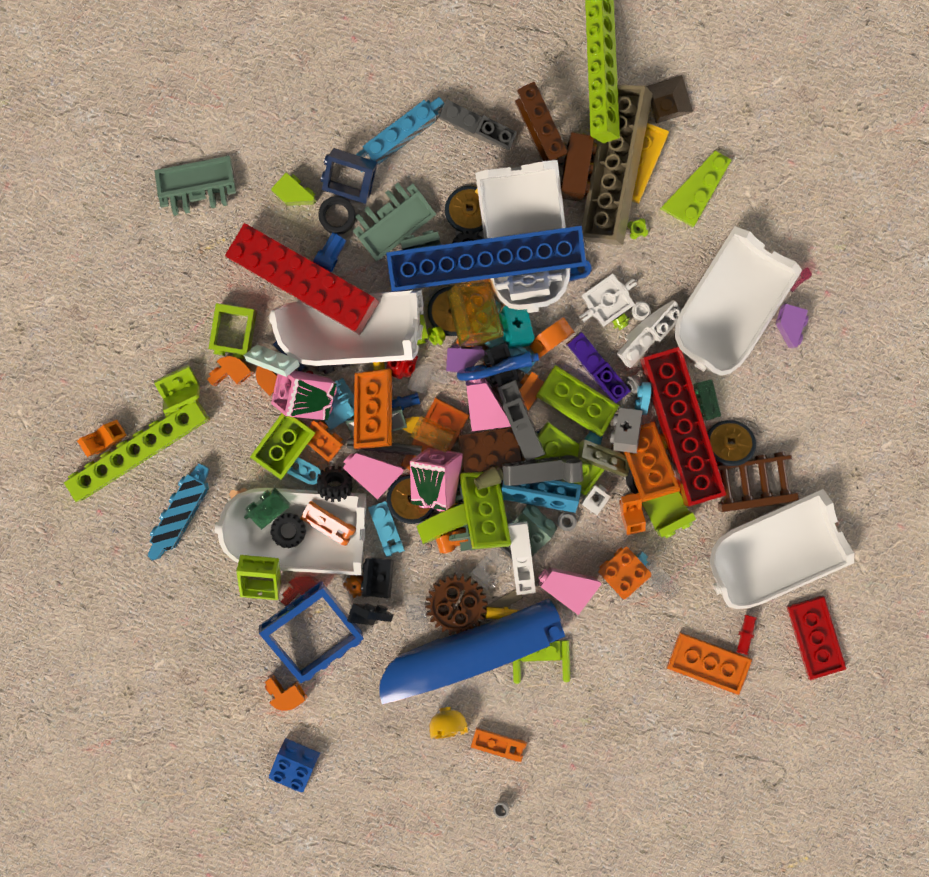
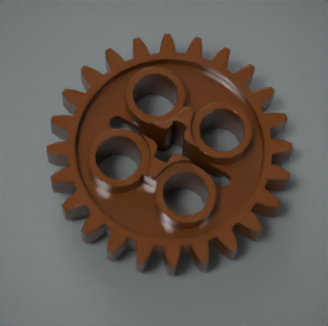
[425,573,488,635]

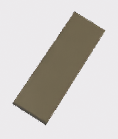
[487,589,523,608]

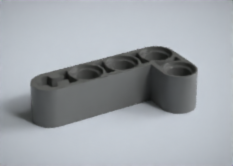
[502,455,583,486]

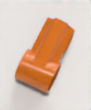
[436,528,468,554]

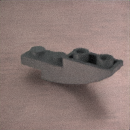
[438,99,517,150]
[497,381,545,461]

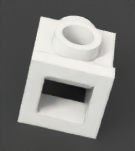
[580,484,610,515]

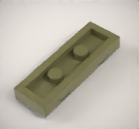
[578,439,630,477]

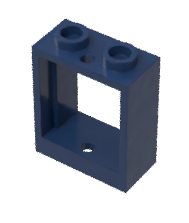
[321,148,378,204]

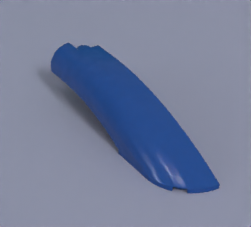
[379,598,565,704]

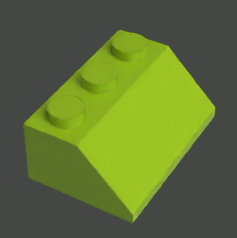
[250,413,315,480]

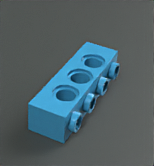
[501,480,581,513]

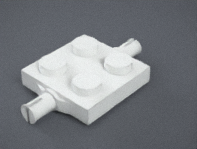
[495,271,562,301]
[579,274,637,327]

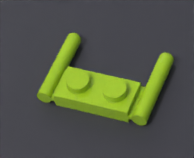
[513,640,570,684]

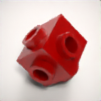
[386,355,418,379]

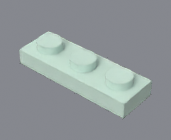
[244,344,300,377]

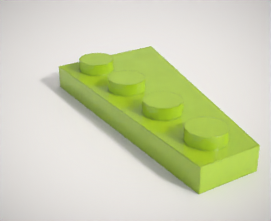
[660,151,731,228]

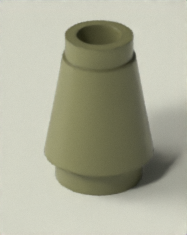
[474,466,503,490]

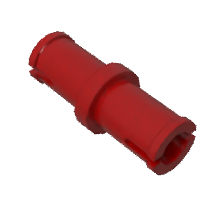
[736,615,757,655]

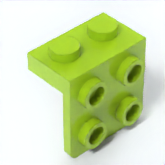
[154,365,200,413]
[642,491,696,538]

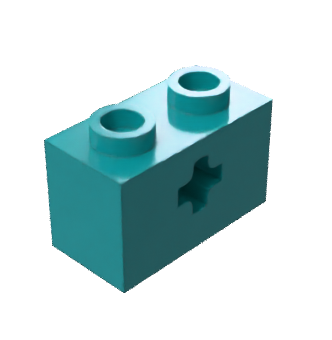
[499,306,535,349]

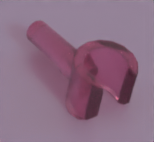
[790,267,812,292]

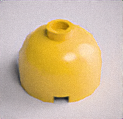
[429,707,469,739]

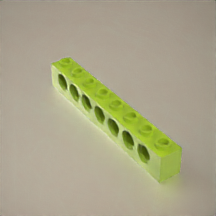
[585,0,620,143]
[64,400,210,502]

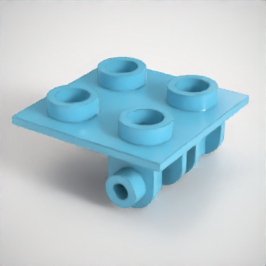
[324,378,354,430]

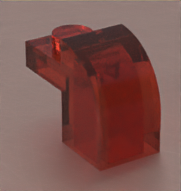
[280,574,320,606]

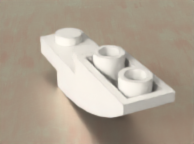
[617,300,681,368]
[508,522,536,595]

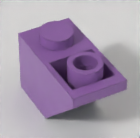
[776,304,809,349]
[446,345,485,372]

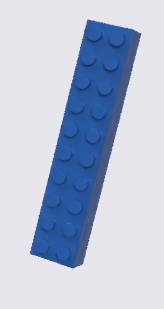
[386,226,587,292]

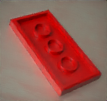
[786,595,846,680]

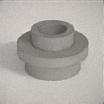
[626,375,642,394]
[557,512,577,531]

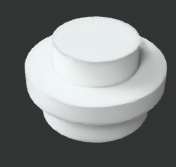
[632,301,651,321]

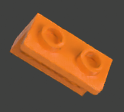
[520,372,544,410]
[308,420,344,462]

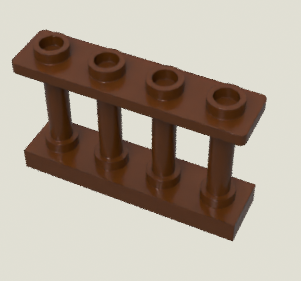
[515,82,567,166]
[717,452,799,512]

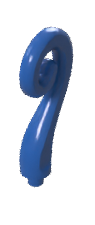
[457,351,539,381]

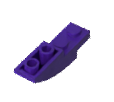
[566,332,631,403]

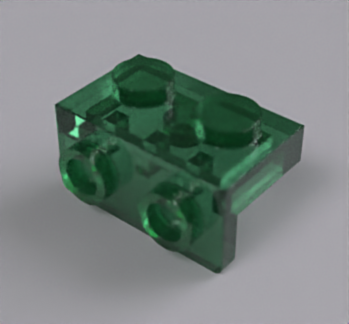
[693,380,721,421]
[244,488,291,530]

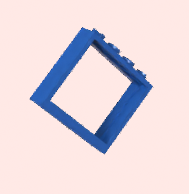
[258,581,364,683]

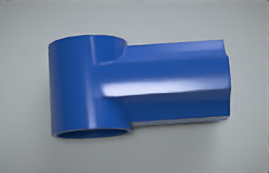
[313,232,347,272]

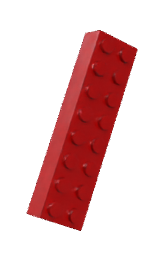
[225,223,379,336]
[640,347,726,507]

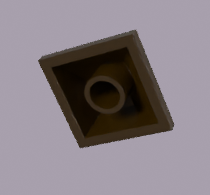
[646,75,693,124]

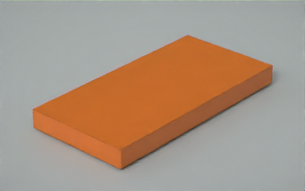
[354,369,392,449]
[401,397,469,470]
[624,422,680,502]
[666,632,752,695]

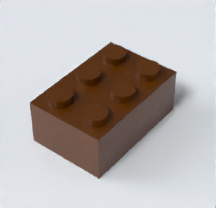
[561,132,597,202]
[459,428,521,473]

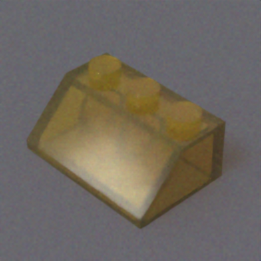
[447,282,504,347]

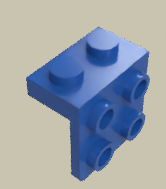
[269,738,320,792]

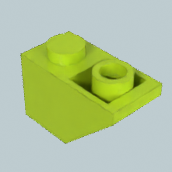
[271,173,317,206]

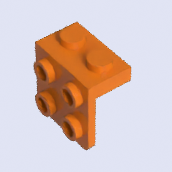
[598,546,652,599]

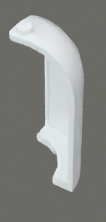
[475,160,570,313]
[675,226,802,376]
[269,289,423,366]
[215,488,366,575]
[709,489,854,609]

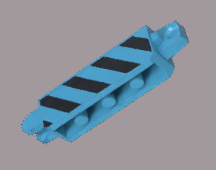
[356,97,444,172]
[148,463,210,560]

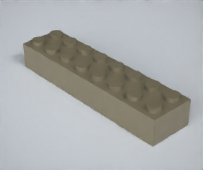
[582,85,653,245]

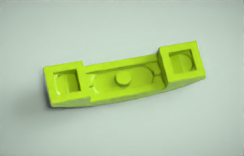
[416,504,468,544]

